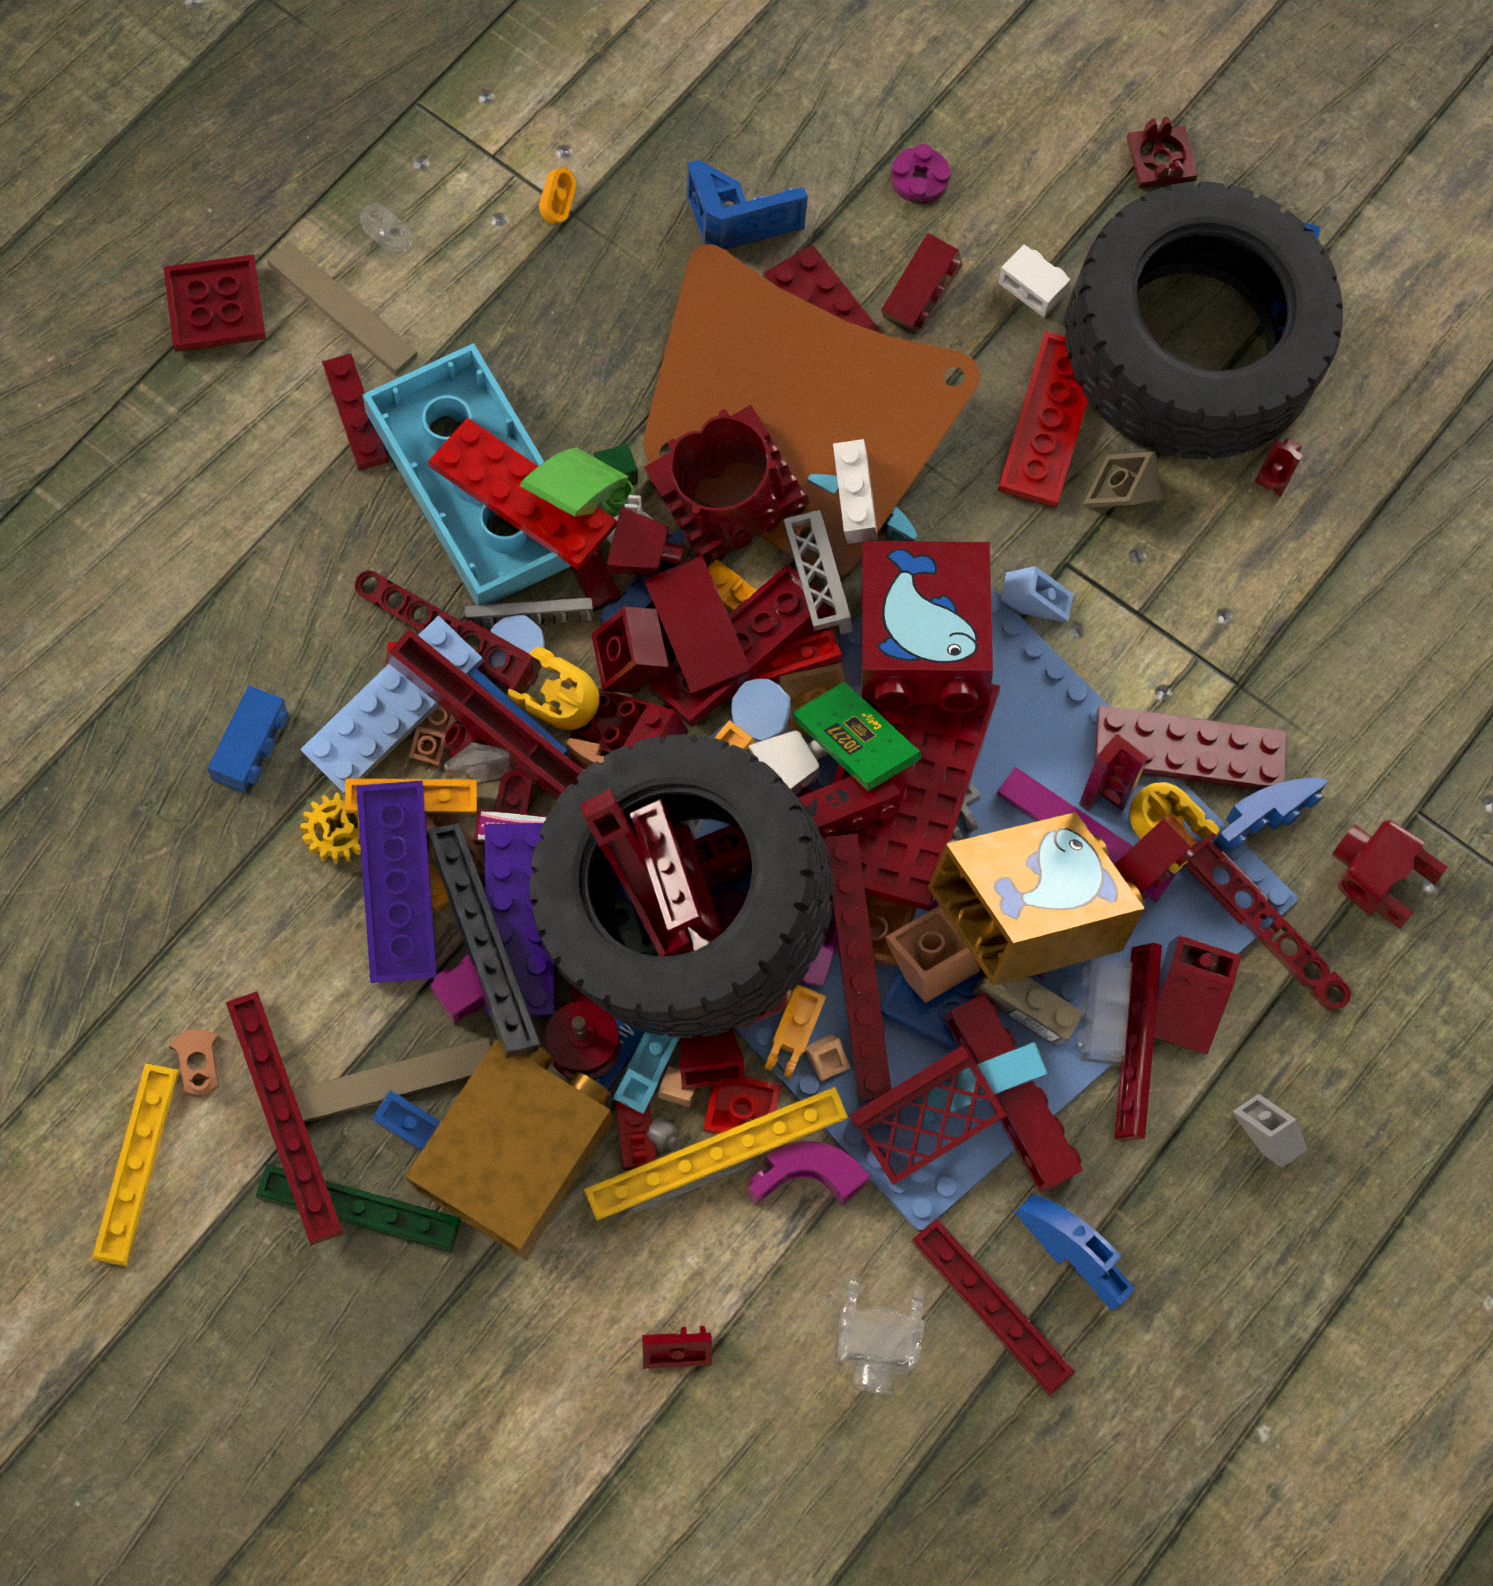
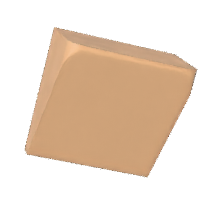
[805,1035,850,1082]
[658,1066,696,1108]

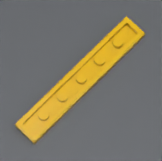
[92,1063,179,1267]

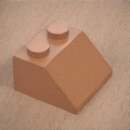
[885,906,980,1003]

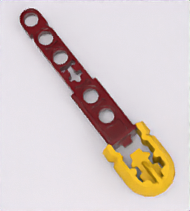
[355,570,600,730]
[1129,782,1351,1011]

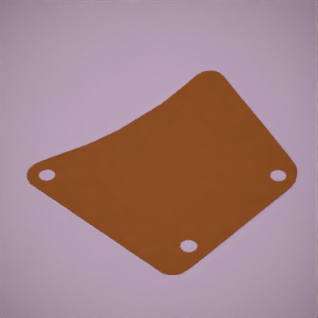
[643,244,980,576]

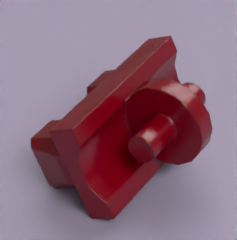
[1254,438,1303,497]

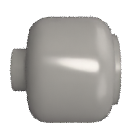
[646,1118,679,1154]

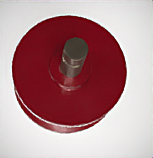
[545,1001,621,1080]

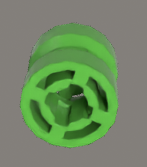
[603,480,634,518]

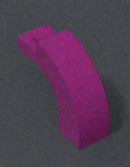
[747,1142,870,1205]

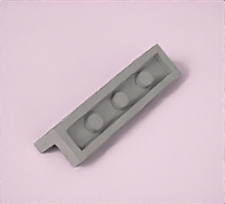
[784,510,853,635]

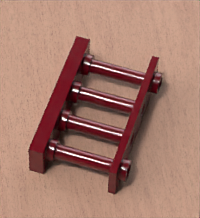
[630,800,724,950]

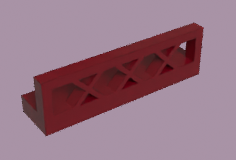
[1079,733,1148,812]

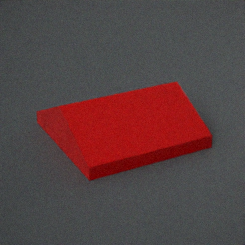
[702,1077,782,1135]

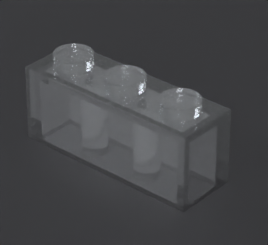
[1075,958,1132,1066]

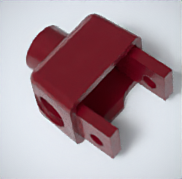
[1332,820,1448,930]

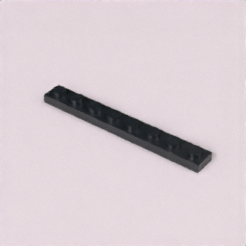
[427,823,540,1058]

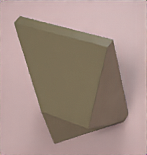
[1083,452,1161,508]

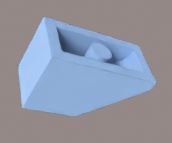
[1001,566,1073,622]

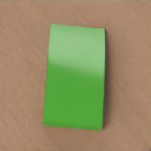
[520,447,629,516]

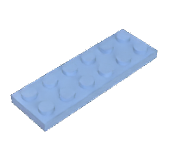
[300,616,484,794]

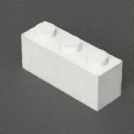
[833,439,878,544]

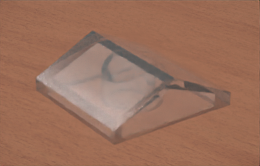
[444,742,511,785]

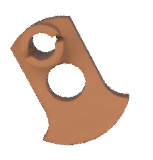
[169,1029,219,1096]

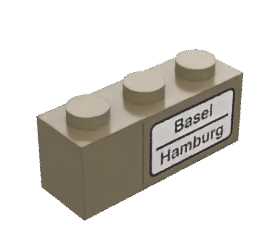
[972,973,1083,1046]

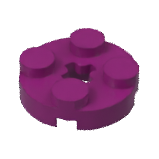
[891,144,951,203]

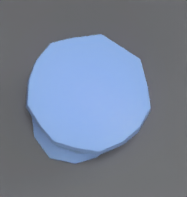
[490,615,545,668]
[732,679,791,741]

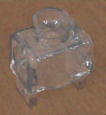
[835,1277,926,1395]

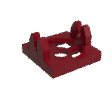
[1127,116,1198,188]

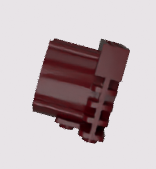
[644,405,809,565]

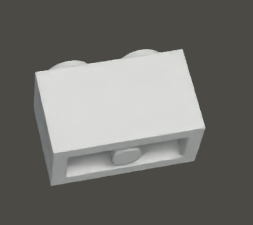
[998,244,1071,318]

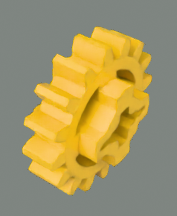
[300,793,361,864]

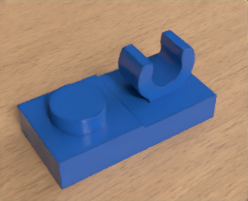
[371,1090,441,1152]

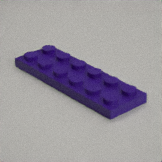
[356,780,437,983]
[485,823,554,1019]

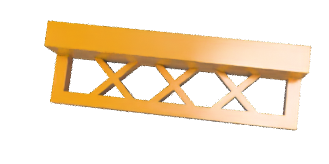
[345,778,477,814]

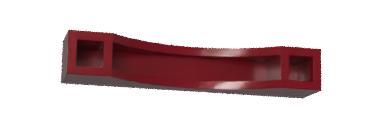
[580,789,694,956]

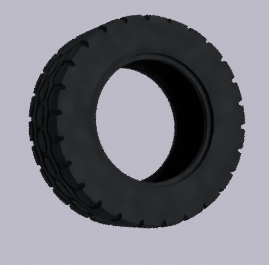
[1065,182,1343,460]
[530,734,834,1038]

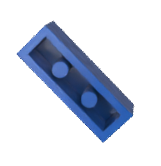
[207,685,289,794]

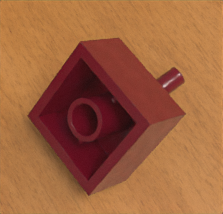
[591,606,673,694]

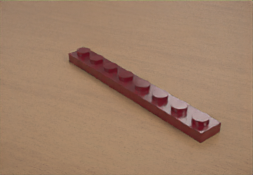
[824,834,891,1102]
[226,991,343,1246]

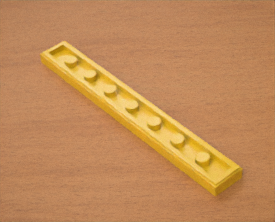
[584,1087,848,1221]

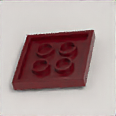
[163,254,266,352]

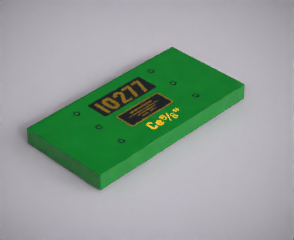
[792,682,921,791]

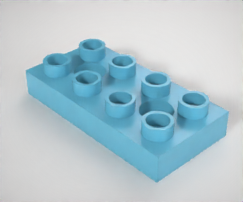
[363,343,591,605]

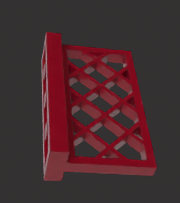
[849,1045,1008,1185]

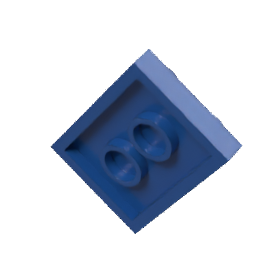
[686,160,808,250]

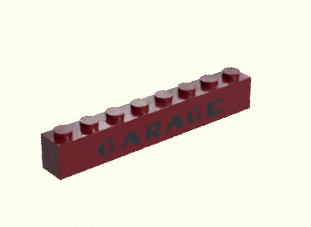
[694,776,900,890]

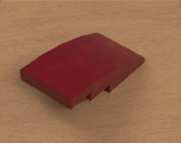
[644,556,752,697]

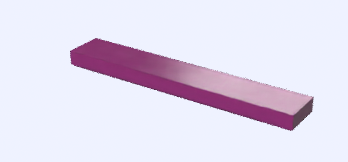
[996,767,1176,903]

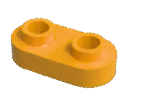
[539,167,576,224]

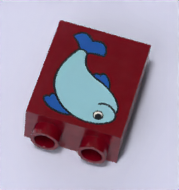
[861,541,993,713]

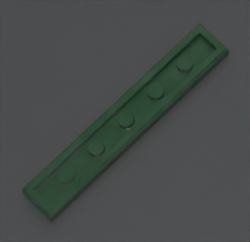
[256,1164,462,1253]

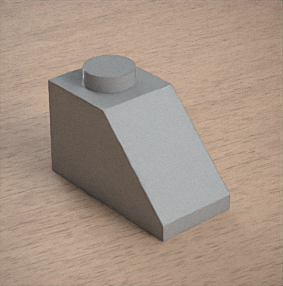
[1233,1094,1308,1168]

